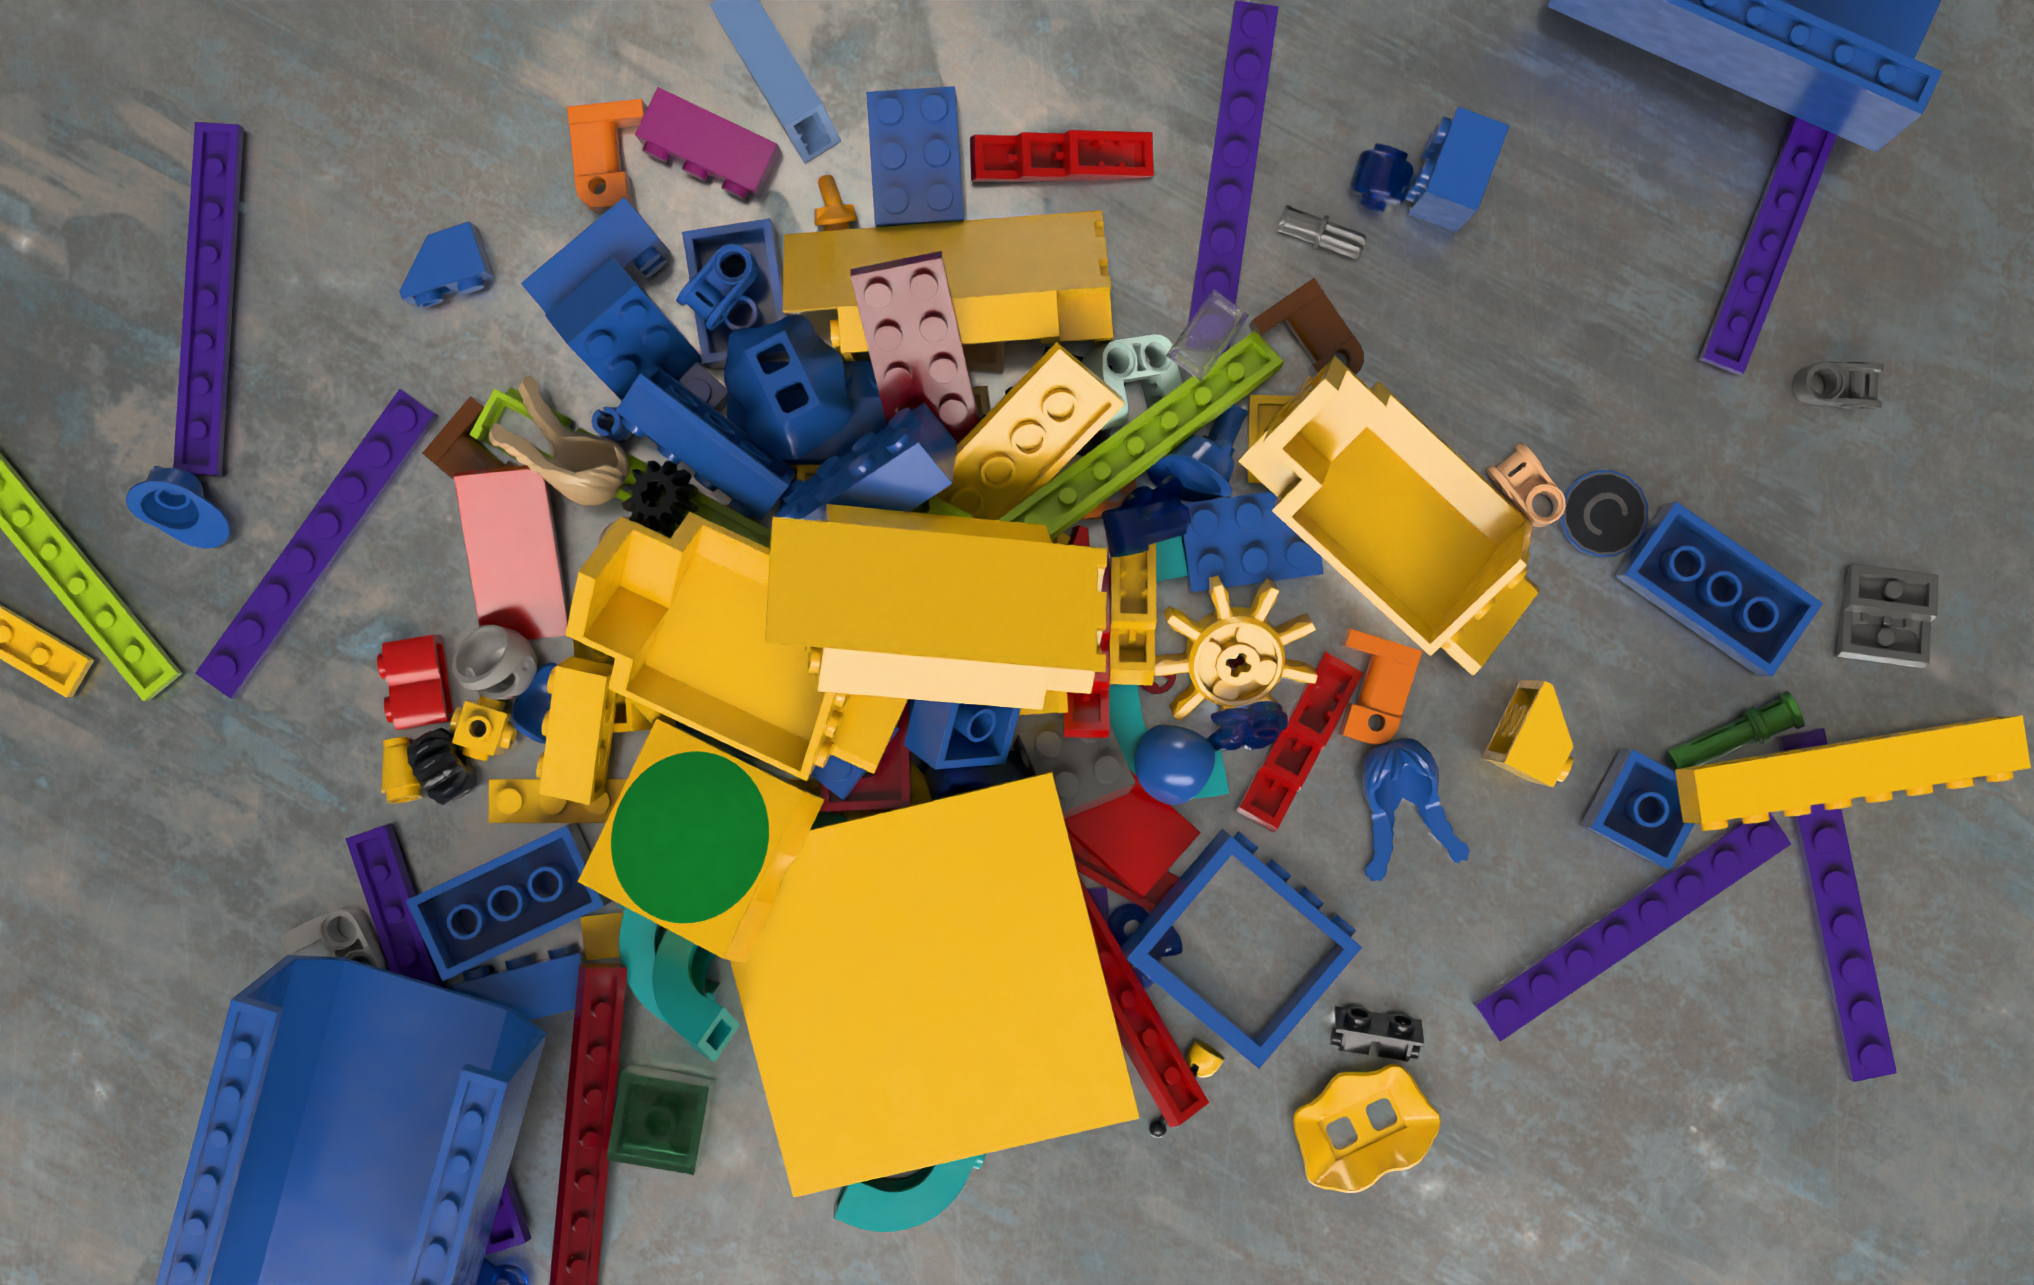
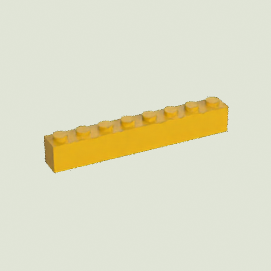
[1675,715,2031,831]

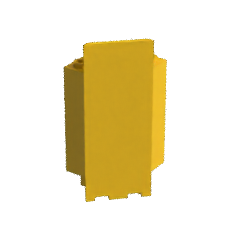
[783,210,1113,361]
[1238,356,1539,676]
[765,504,1107,710]
[565,512,908,781]

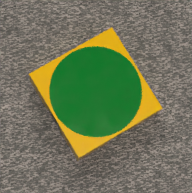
[577,718,825,964]

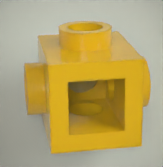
[450,695,517,761]

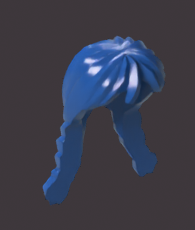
[1363,738,1470,881]

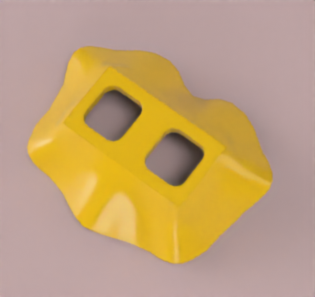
[1293,1063,1441,1193]

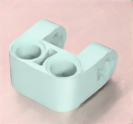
[1082,334,1182,430]

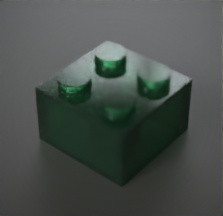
[606,1064,716,1175]

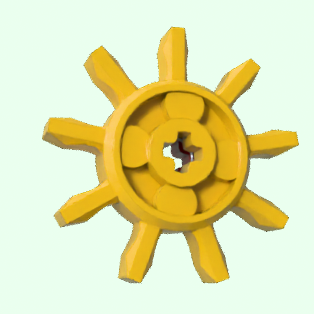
[1154,576,1318,740]

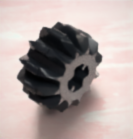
[621,460,699,536]
[407,727,477,805]

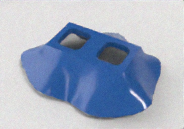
[724,315,852,460]

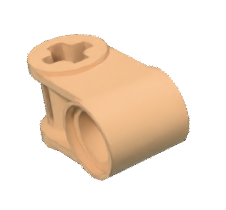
[1485,442,1566,527]

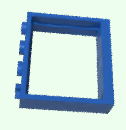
[1121,829,1362,1069]

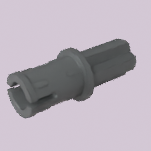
[1277,205,1366,259]

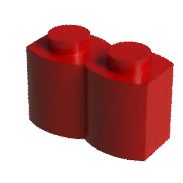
[377,634,454,730]

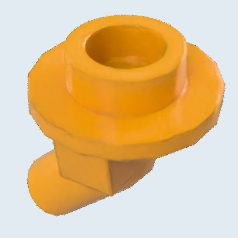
[814,175,857,231]

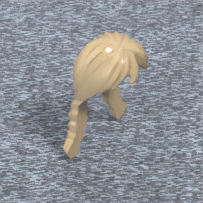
[489,375,630,506]

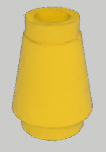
[381,737,423,804]

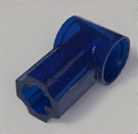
[1101,497,1191,557]

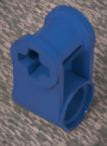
[676,244,758,331]

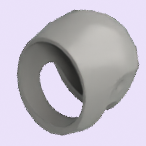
[452,625,537,700]

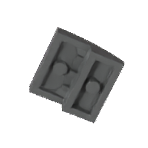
[1836,563,1939,668]

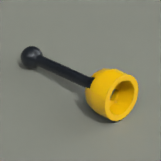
[1149,1039,1225,1138]

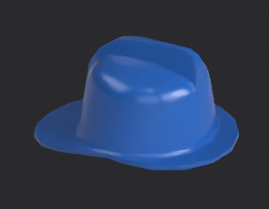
[1146,435,1235,502]
[126,466,230,549]

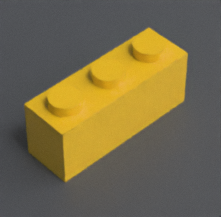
[536,656,618,805]

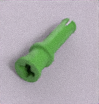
[1667,691,1805,769]

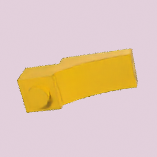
[1109,540,1157,685]

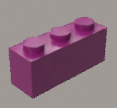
[635,87,781,200]

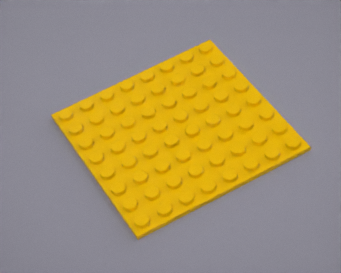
[730,771,1140,1198]

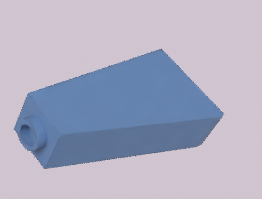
[710,0,841,164]

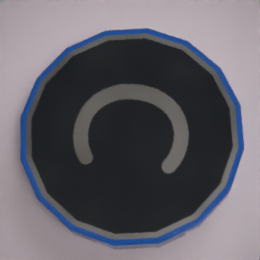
[1559,470,1649,557]

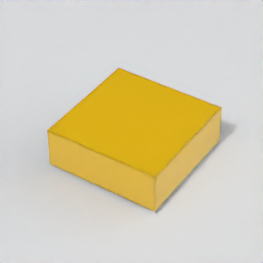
[581,911,624,960]

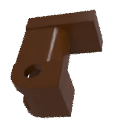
[1249,278,1364,377]
[422,396,519,480]

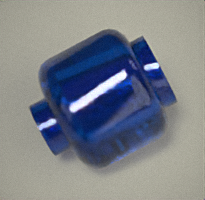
[1350,143,1414,213]

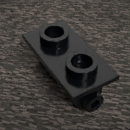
[1330,1006,1424,1062]

